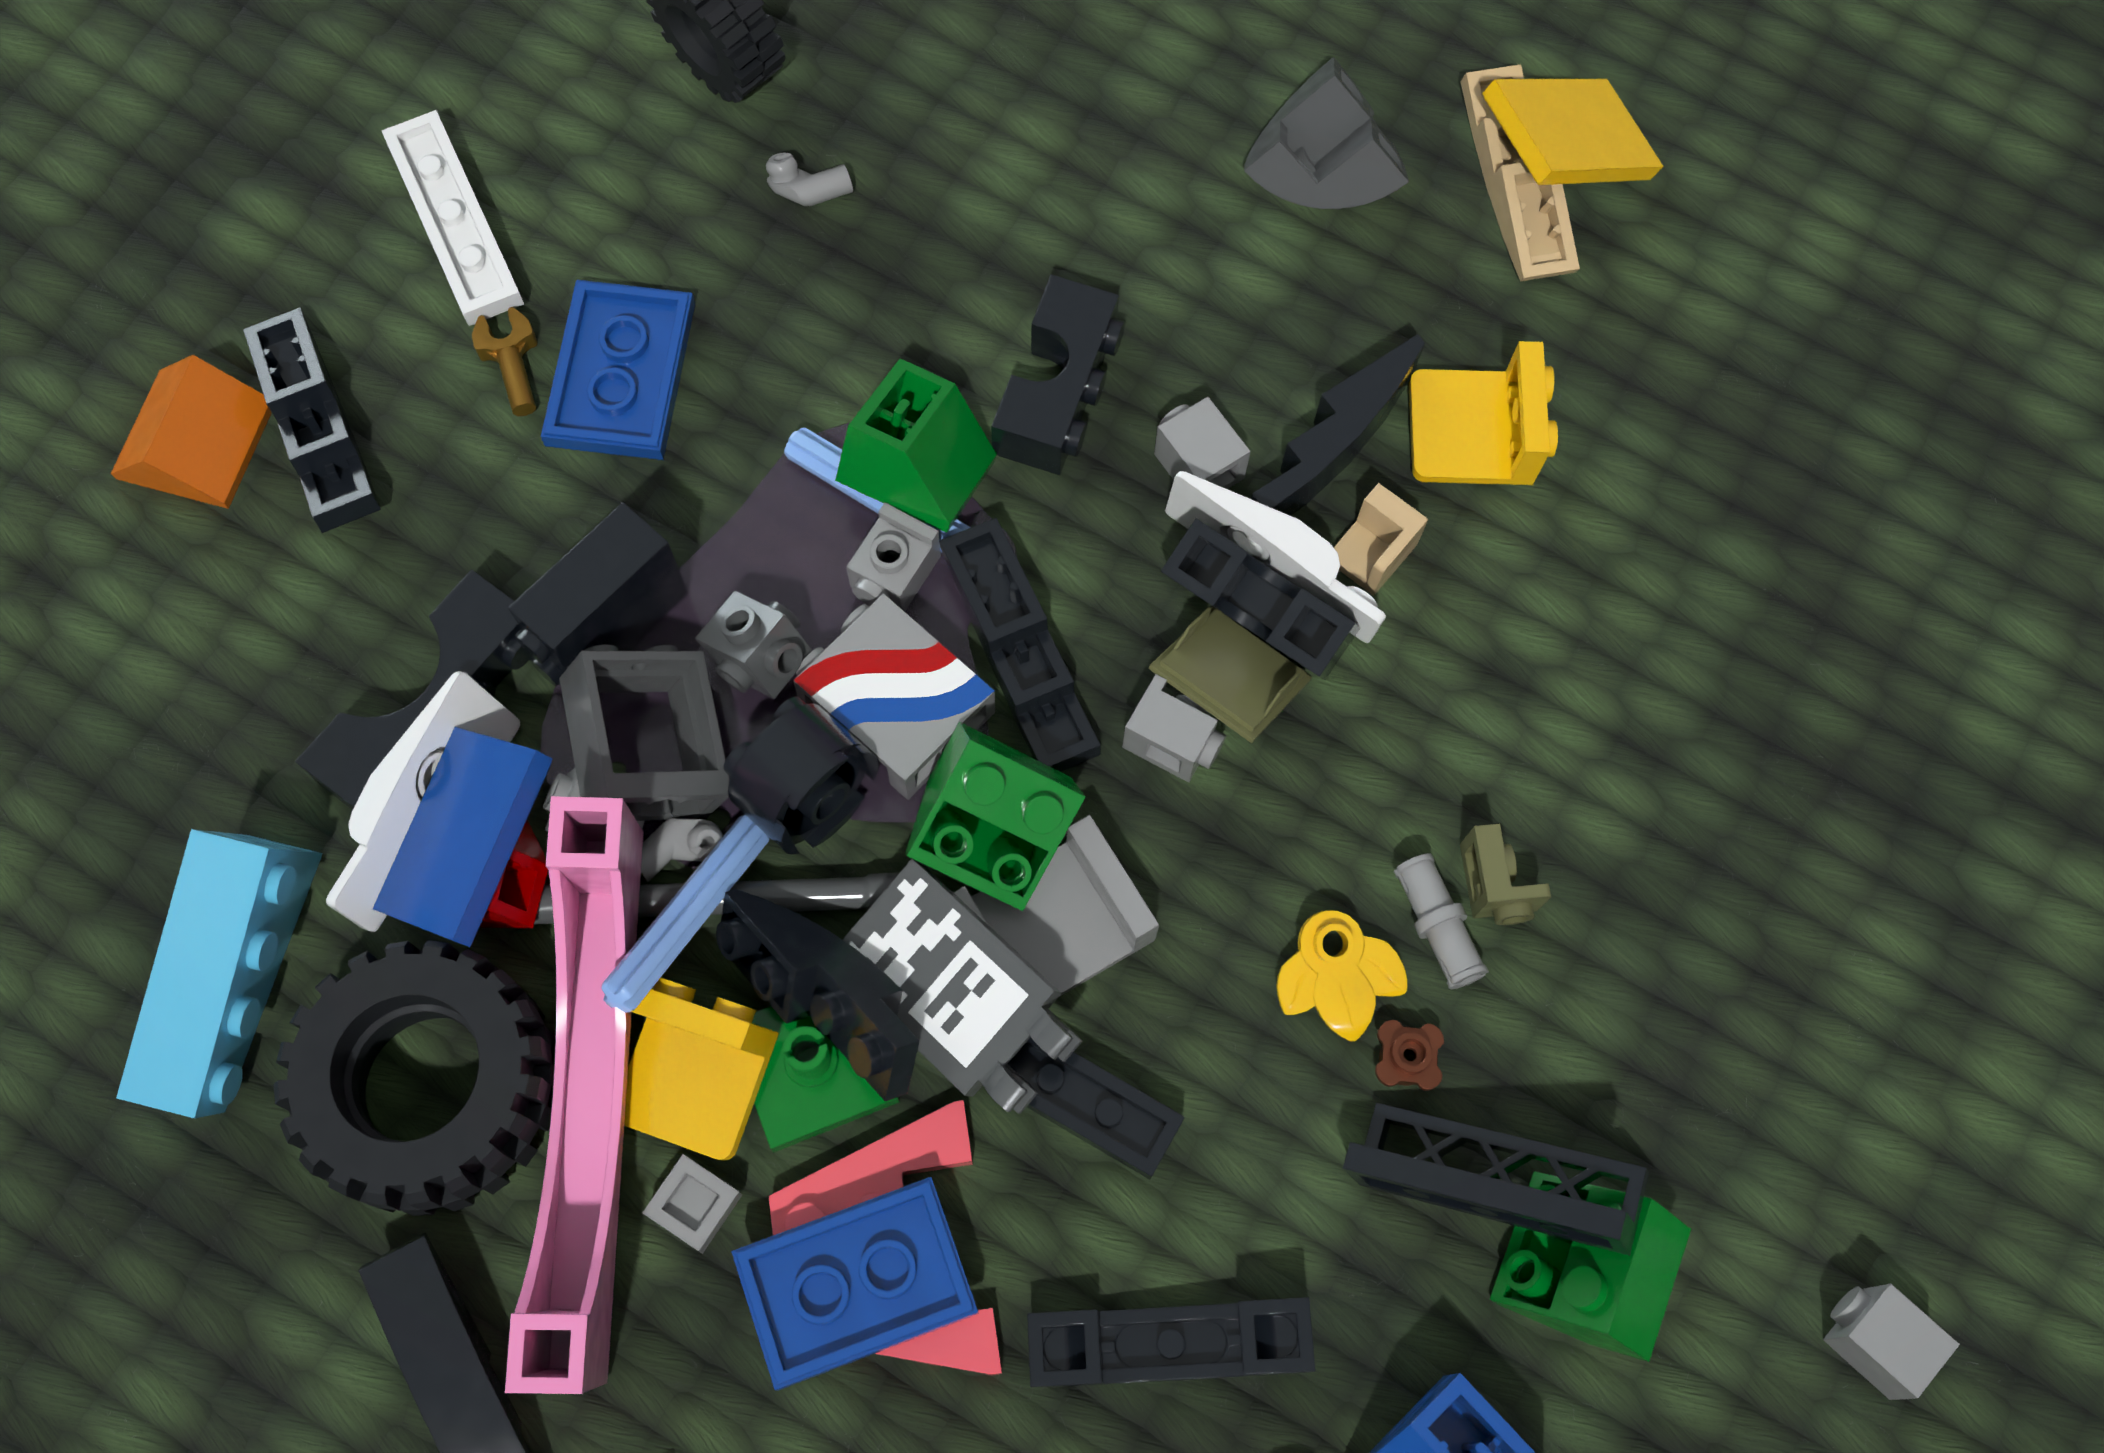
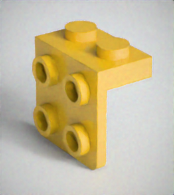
[1409,341,1558,485]
[624,977,779,1160]

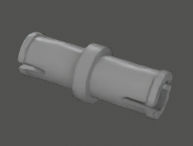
[1394,853,1489,990]

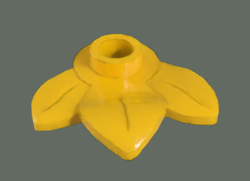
[1276,910,1407,1042]

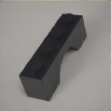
[295,569,532,810]

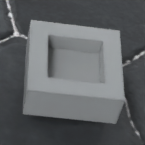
[642,1154,742,1254]

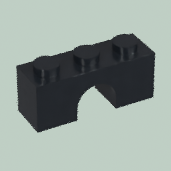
[991,275,1125,475]
[1161,518,1360,680]

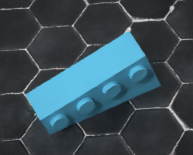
[116,829,323,1119]

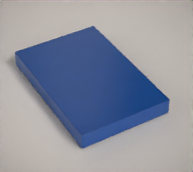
[541,280,696,460]
[373,727,553,947]
[731,1177,979,1391]

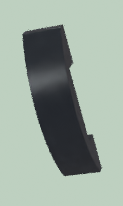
[1027,1297,1316,1387]

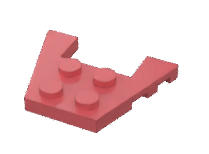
[769,1100,1002,1375]

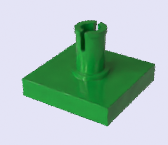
[752,1006,899,1153]

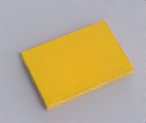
[1482,79,1664,185]

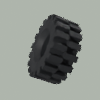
[646,0,785,103]

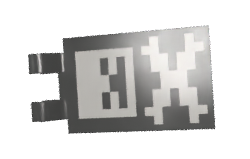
[843,859,1083,1114]

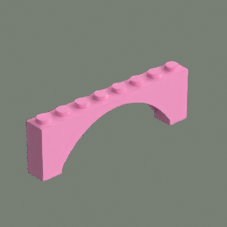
[505,796,643,1394]

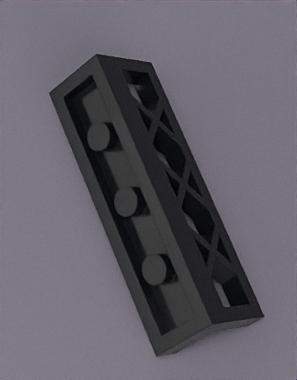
[1342,1103,1649,1256]

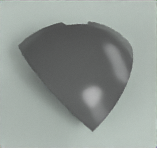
[1244,57,1409,209]

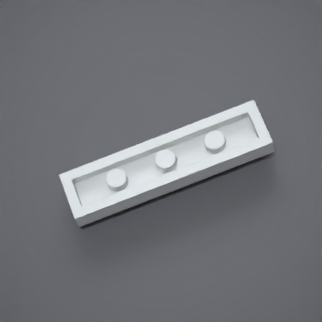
[382,110,524,326]

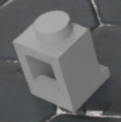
[846,502,941,612]
[1122,674,1227,783]

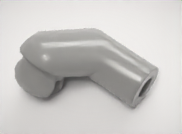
[766,152,853,206]
[641,818,723,882]

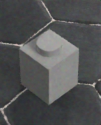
[1154,397,1251,489]
[1823,1283,1960,1400]

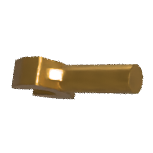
[472,307,538,416]

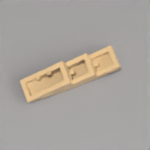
[1461,64,1580,282]

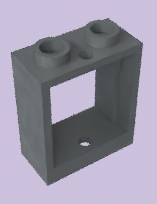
[559,645,730,821]

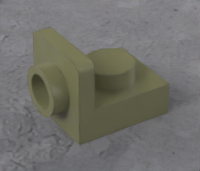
[1460,824,1551,925]

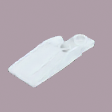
[1165,471,1386,643]
[326,671,520,932]

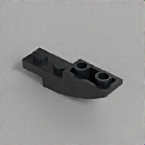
[716,889,920,1101]

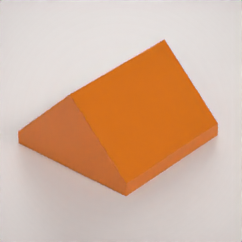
[111,355,272,509]

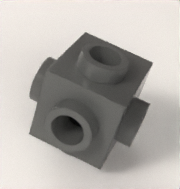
[695,591,813,699]

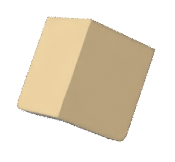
[1333,483,1428,596]

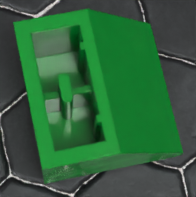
[835,358,997,533]
[905,722,1086,911]
[1489,1171,1691,1362]

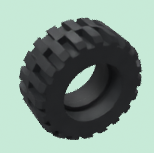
[274,940,556,1216]

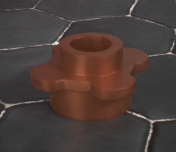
[1375,1020,1444,1091]

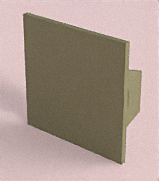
[1148,606,1312,743]

